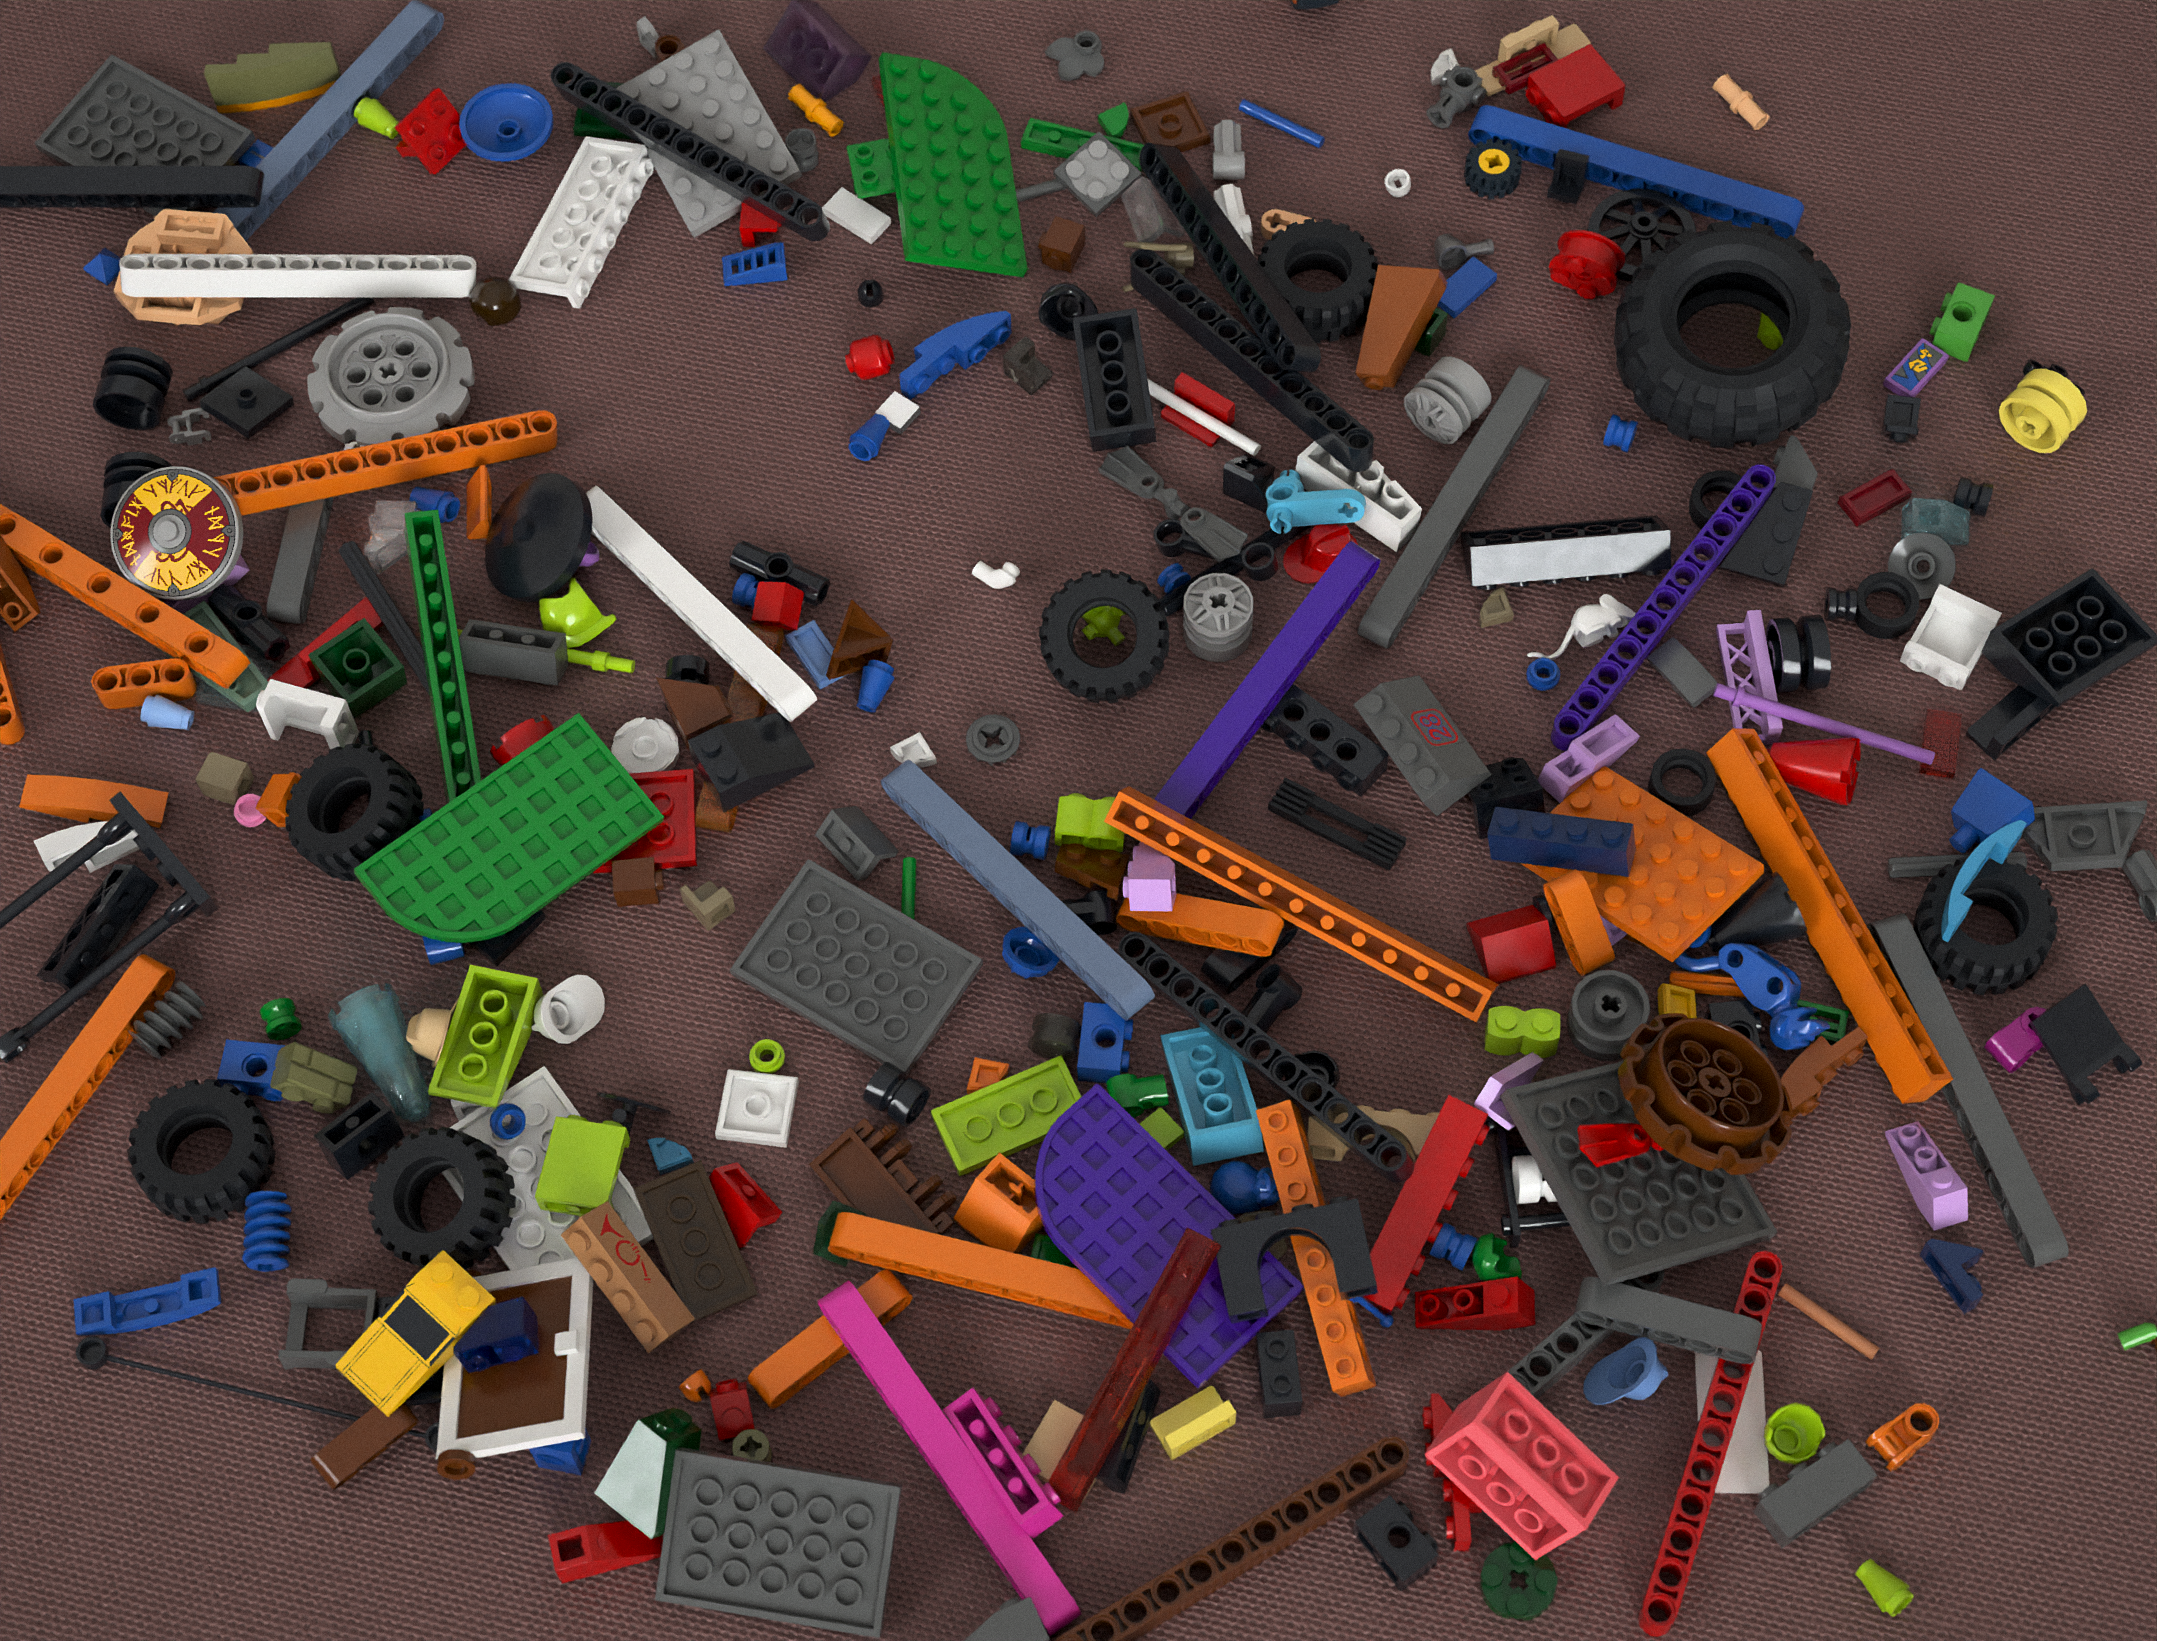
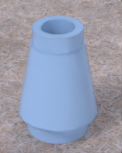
[140,694,194,730]

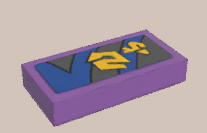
[1883,338,1949,397]

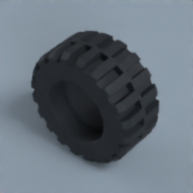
[1258,218,1379,343]
[1039,569,1170,703]
[285,743,424,881]
[1913,856,2058,995]
[127,1079,276,1224]
[368,1127,516,1270]

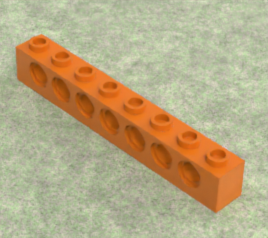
[1256,1099,1377,1397]

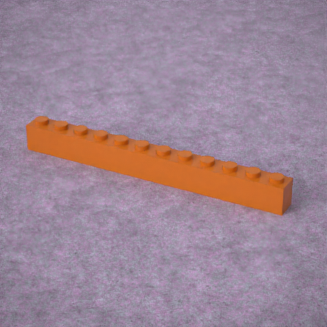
[1706,728,1953,1104]
[1104,786,1498,1022]

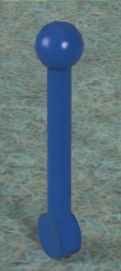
[1347,1296,1394,1328]

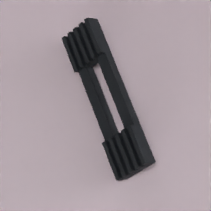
[1268,778,1407,871]

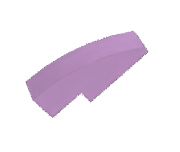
[1538,714,1640,803]

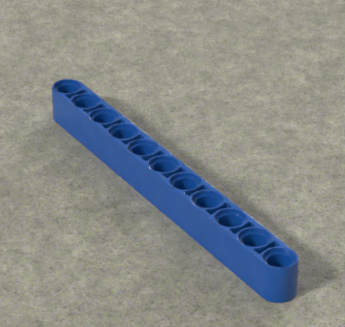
[1468,105,1804,239]

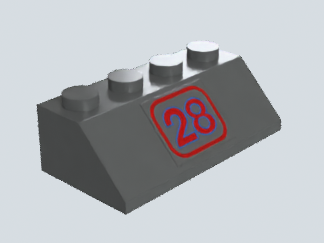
[1353,675,1492,816]

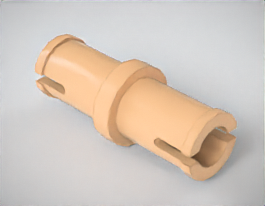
[1713,74,1770,130]

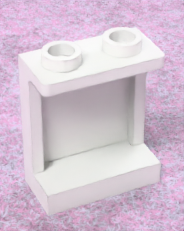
[1900,584,2002,691]
[256,679,359,749]

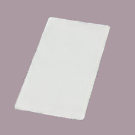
[1695,1351,1769,1494]

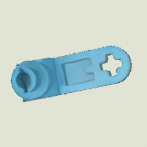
[1266,470,1366,534]

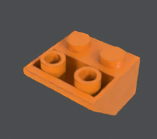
[953,1152,1043,1254]

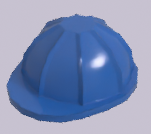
[1002,926,1059,979]

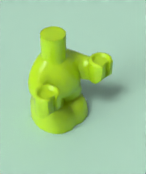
[1081,606,1126,647]

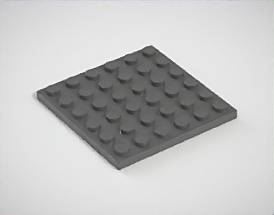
[1500,1061,1777,1286]

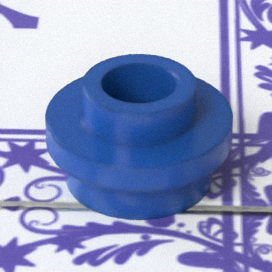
[1526,658,1560,691]
[490,1103,526,1139]

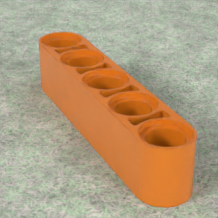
[1116,893,1284,957]
[747,1269,913,1409]

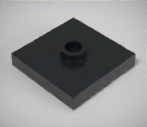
[200,366,294,439]

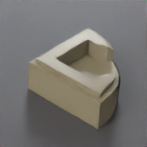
[1479,587,1514,628]

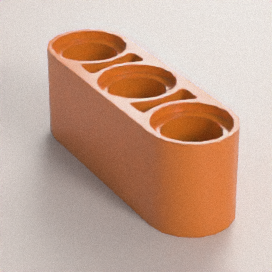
[91,658,197,709]
[1543,869,1615,976]

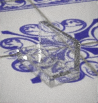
[1120,176,1185,243]

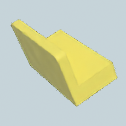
[1150,1386,1236,1460]

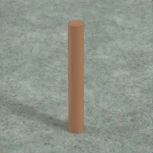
[1778,1283,1880,1360]

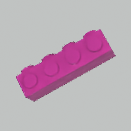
[943,1388,1063,1539]

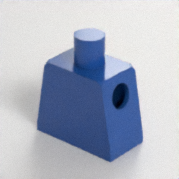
[1949,768,2035,854]

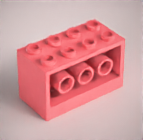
[1424,1372,1619,1560]

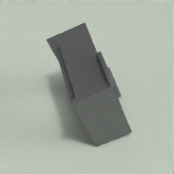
[278,1278,379,1370]

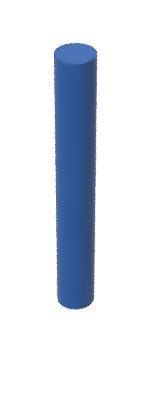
[1239,99,1325,149]

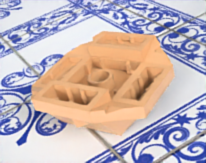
[114,209,254,326]

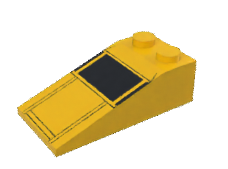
[335,1250,497,1417]

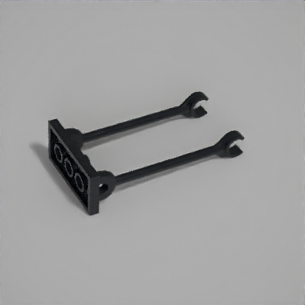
[0,792,218,1063]

